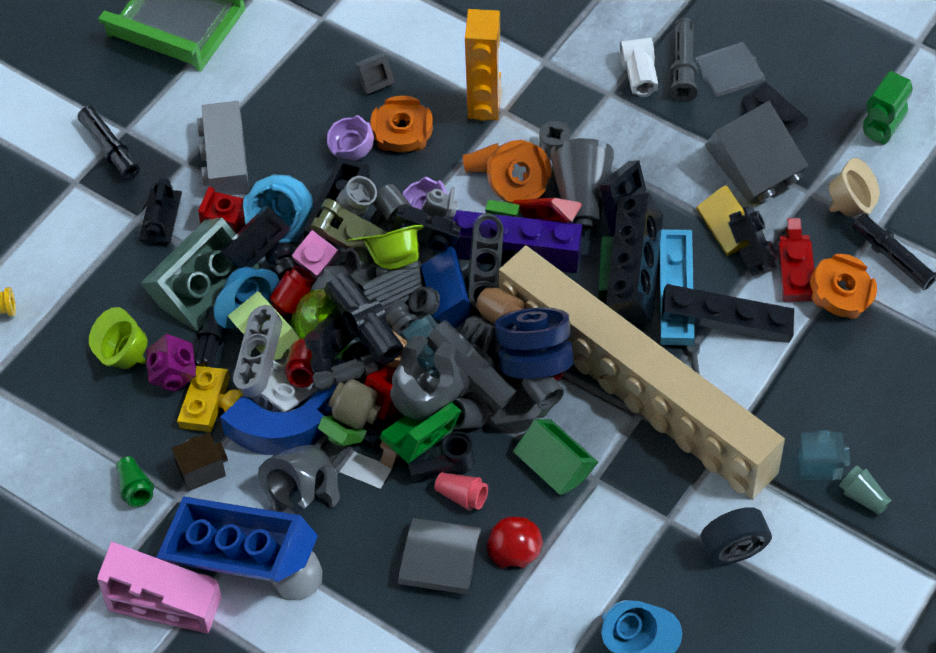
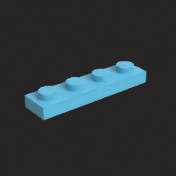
[659,230,694,346]

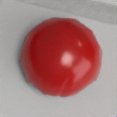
[486,516,543,569]

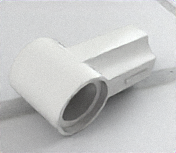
[620,37,658,97]

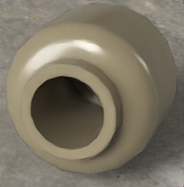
[328,379,382,430]

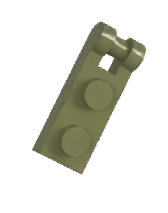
[310,199,388,264]

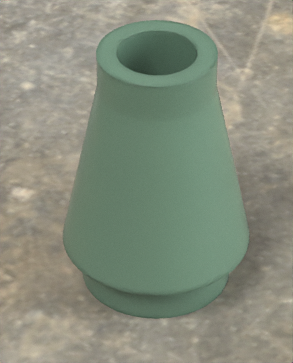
[839,465,892,516]

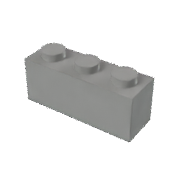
[197,100,249,195]

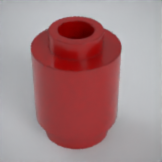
[270,266,316,316]
[285,339,315,388]

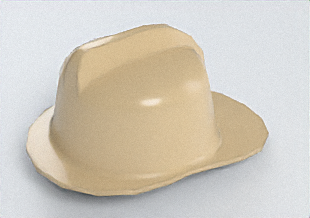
[829,158,880,217]

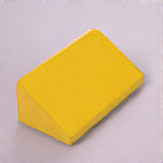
[696,185,750,256]

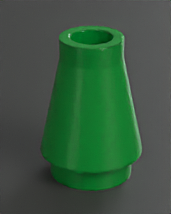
[116,456,154,507]

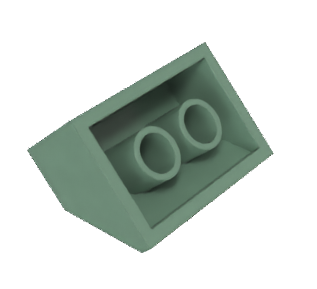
[140,217,261,331]

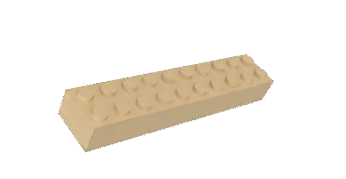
[499,246,785,500]

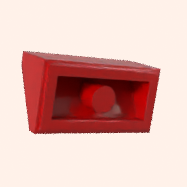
[512,198,582,222]

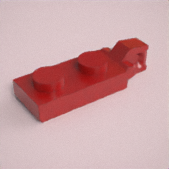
[778,218,814,302]

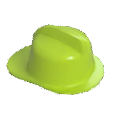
[346,225,424,269]
[89,307,148,369]

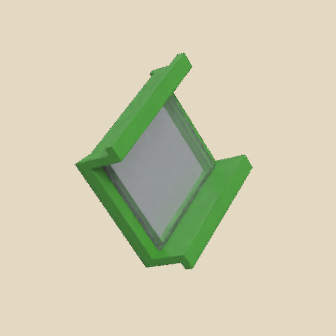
[98,0,245,72]

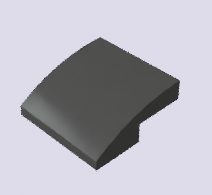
[398,518,481,595]

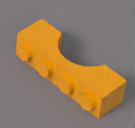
[465,9,502,121]

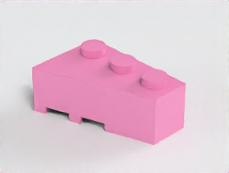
[97,541,222,634]

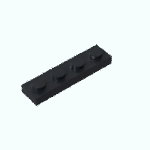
[661,284,794,343]

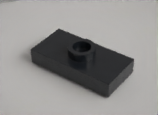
[221,205,291,268]

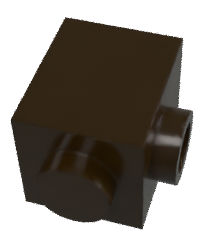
[171,432,228,492]

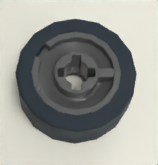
[700,507,772,565]

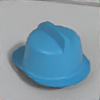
[214,267,280,328]
[601,600,682,653]

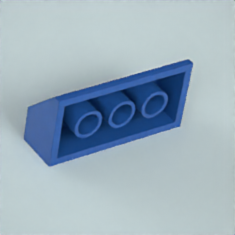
[156,496,318,582]

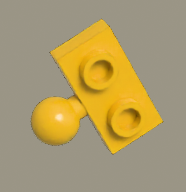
[177,366,243,432]

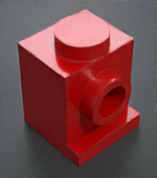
[198,187,246,234]

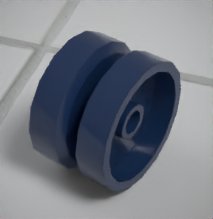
[495,307,573,379]

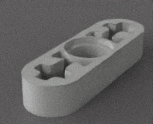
[233,305,282,397]

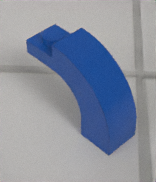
[220,384,337,455]

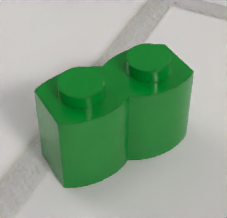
[863,71,913,144]

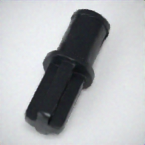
[194,306,223,367]

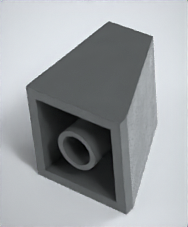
[705,100,809,203]

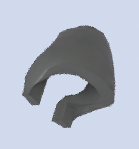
[390,336,465,421]
[258,445,340,515]

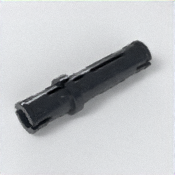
[77,106,140,180]
[852,214,936,290]

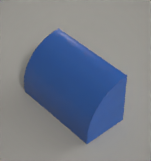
[421,246,471,328]

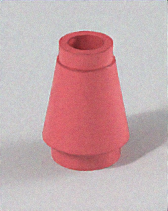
[434,472,488,510]

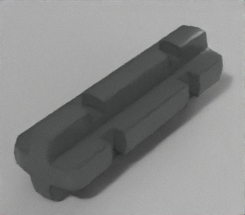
[312,354,379,391]

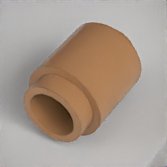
[476,288,526,324]

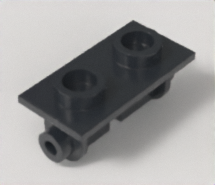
[139,178,182,244]
[390,204,461,252]
[728,207,777,276]

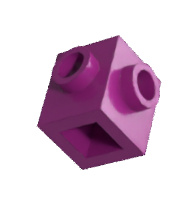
[146,334,196,392]

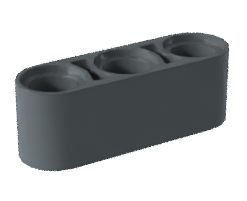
[467,213,504,309]

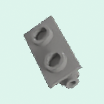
[421,186,458,252]

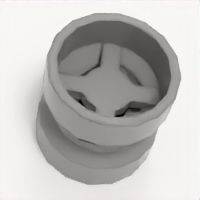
[336,176,377,217]

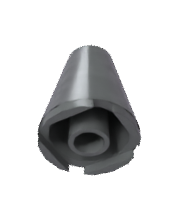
[550,138,614,232]

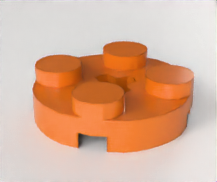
[370,96,433,152]
[487,140,551,203]
[811,254,877,319]

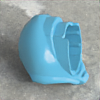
[243,174,314,244]

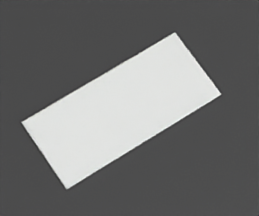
[340,451,392,489]

